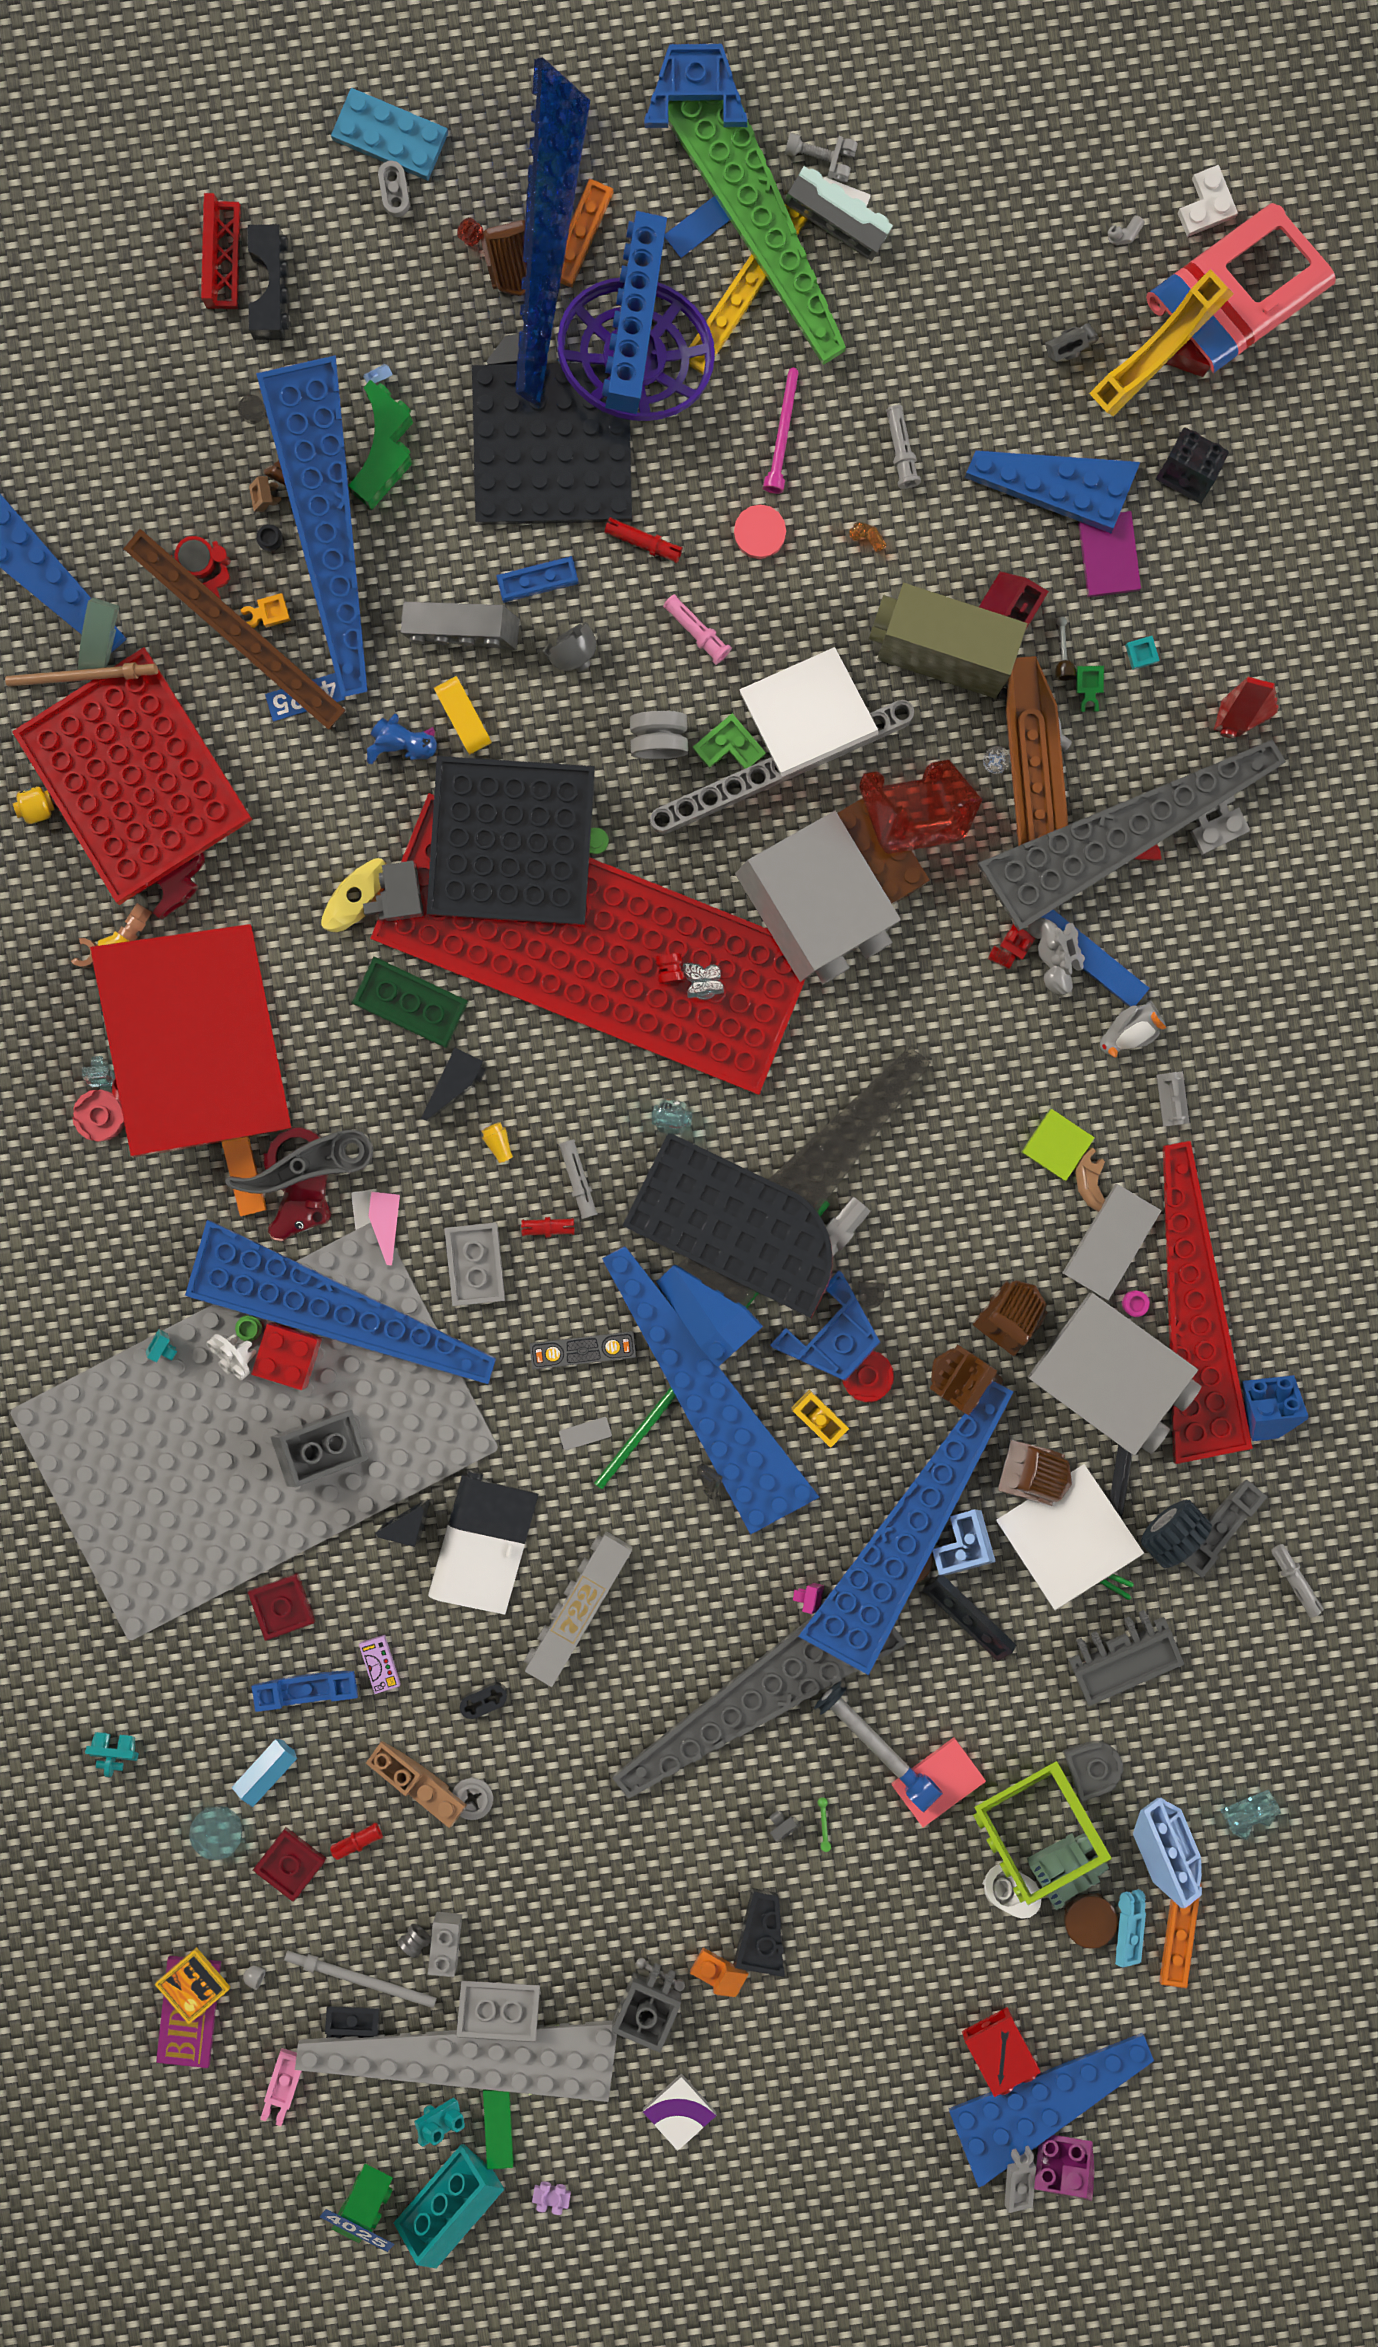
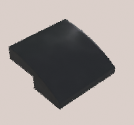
[325,2006,380,2039]

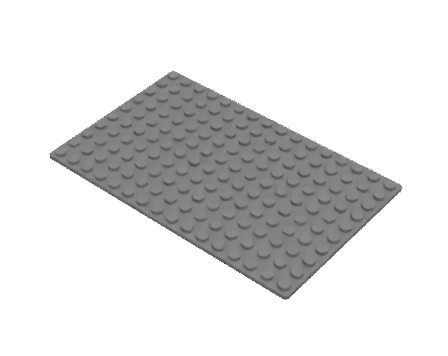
[11,1223,498,1640]

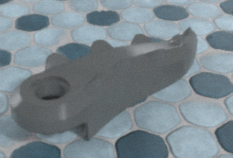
[225,1130,374,1194]

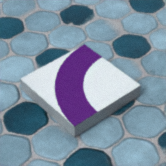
[643,2073,716,2151]

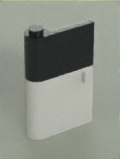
[428,1470,539,1614]

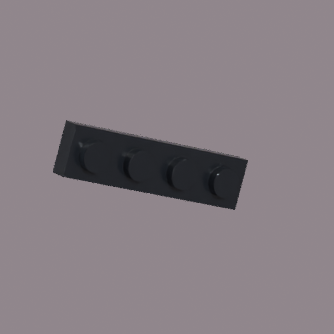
[922,1575,1017,1662]

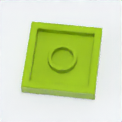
[1021,1109,1095,1181]

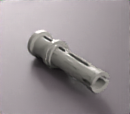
[886,405,921,489]

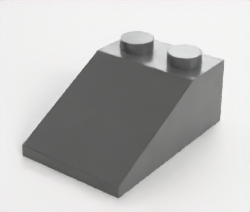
[271,1410,368,1488]

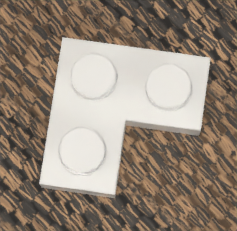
[1178,165,1238,237]

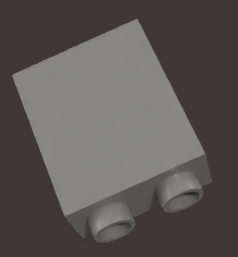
[735,811,901,984]
[1027,1293,1202,1456]

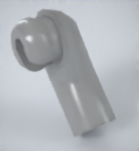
[1108,215,1145,245]

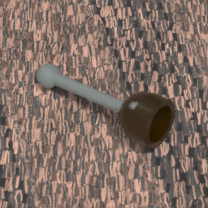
[1055,617,1077,681]

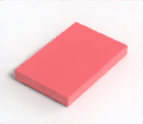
[891,1737,986,1827]

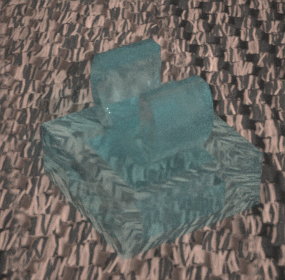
[82,1056,115,1087]

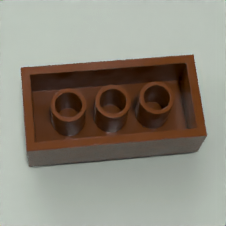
[837,790,930,905]

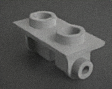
[1156,1071,1189,1127]

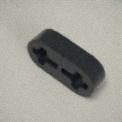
[460,1682,508,1719]

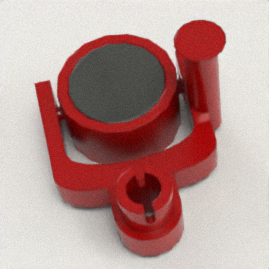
[171,536,231,599]

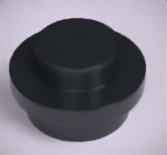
[256,524,283,552]

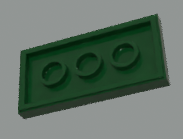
[352,956,469,1048]

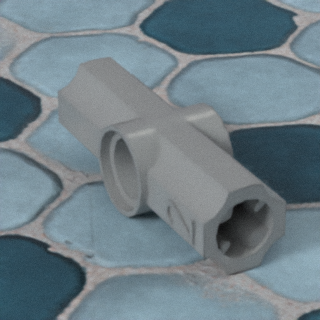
[825,1197,870,1256]

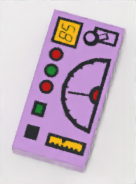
[359,1635,401,1694]

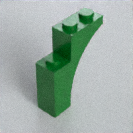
[348,380,413,511]

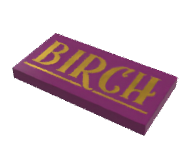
[156,1956,221,2068]

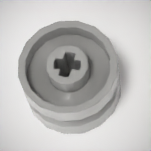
[630,711,688,759]

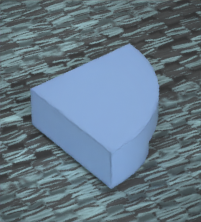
[363,364,393,383]

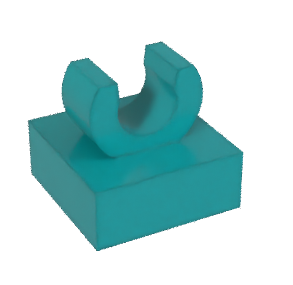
[1125,636,1160,670]
[145,1329,177,1363]

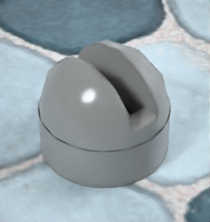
[243,1966,266,1990]

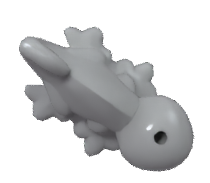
[1028,917,1085,995]

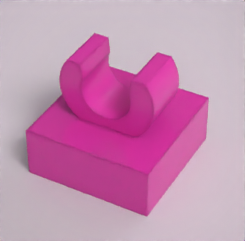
[793,1583,824,1614]

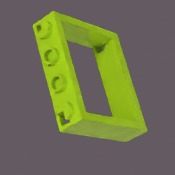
[973,1761,1112,1906]

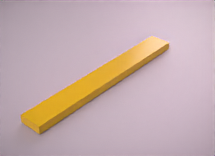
[689,204,808,375]

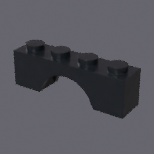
[248,224,289,340]

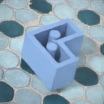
[932,1510,996,1575]

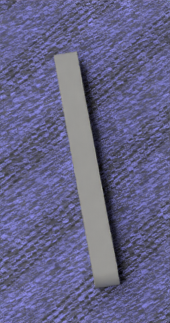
[650,700,914,835]

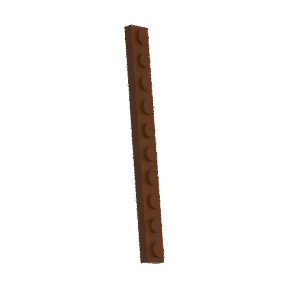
[123,529,346,730]

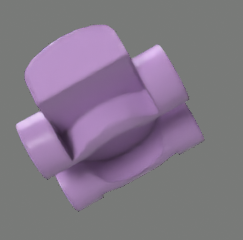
[532,2181,571,2215]

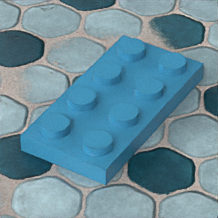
[331,88,448,181]

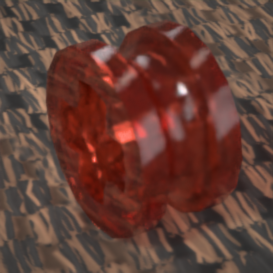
[457,217,483,246]

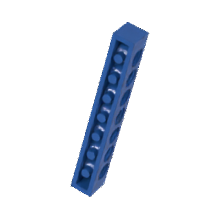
[602,211,667,414]

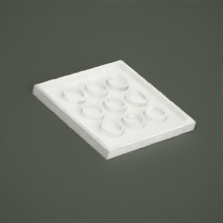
[740,647,878,777]
[996,1464,1144,1611]

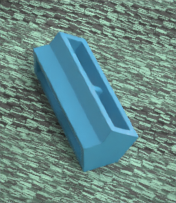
[231,1739,297,1807]

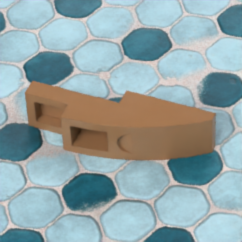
[366,1741,467,1828]

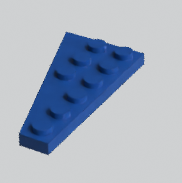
[965,451,1140,534]

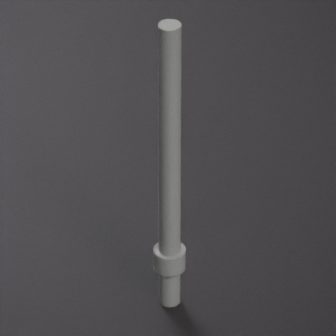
[284,1950,437,2008]

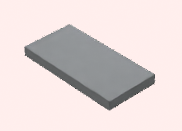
[1062,1184,1162,1300]

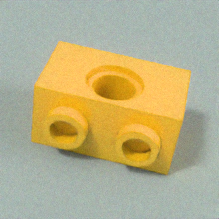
[791,1389,849,1448]

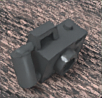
[1045,323,1099,362]

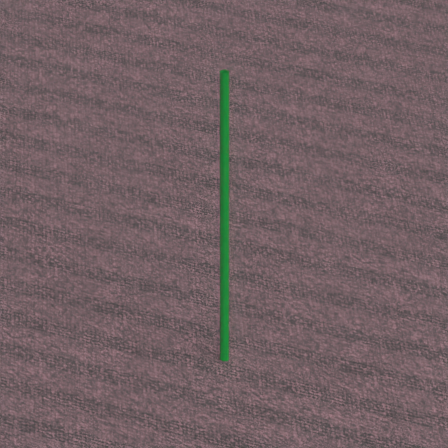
[594,1198,830,1489]

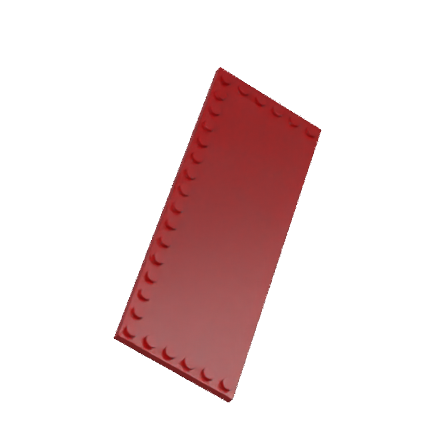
[370,793,806,1095]

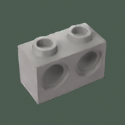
[428,1912,462,1977]

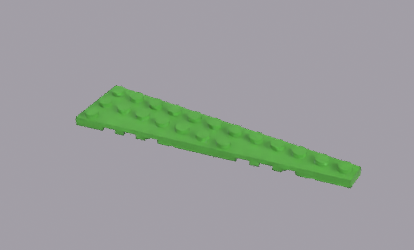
[668,100,846,365]

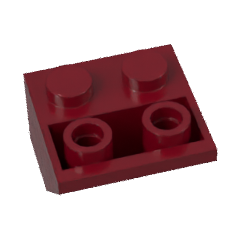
[979,571,1049,629]

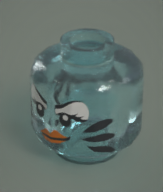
[652,1099,692,1135]

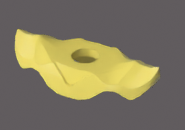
[321,858,387,932]

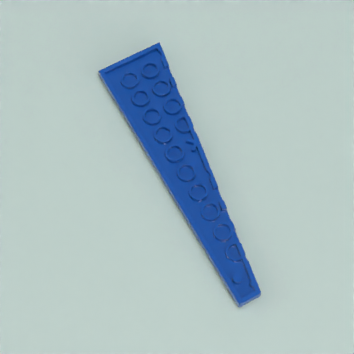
[256,355,367,697]
[0,494,127,653]
[185,1220,496,1384]
[602,1246,819,1535]
[798,1381,1013,1675]

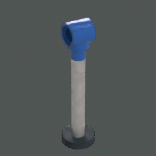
[814,1681,943,1812]

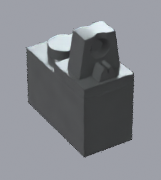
[363,861,424,921]

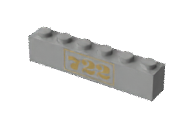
[524,1531,632,1687]

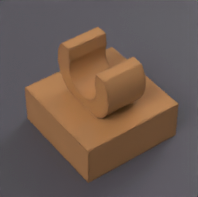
[249,476,281,512]

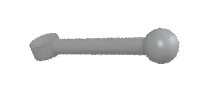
[636,1958,685,1991]

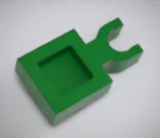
[1076,666,1104,712]

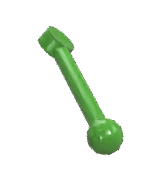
[817,1797,831,1852]

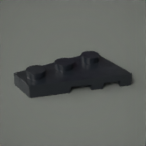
[733,1888,785,1977]

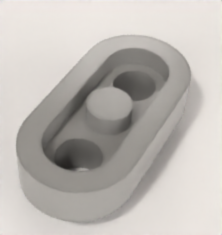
[378,161,410,217]

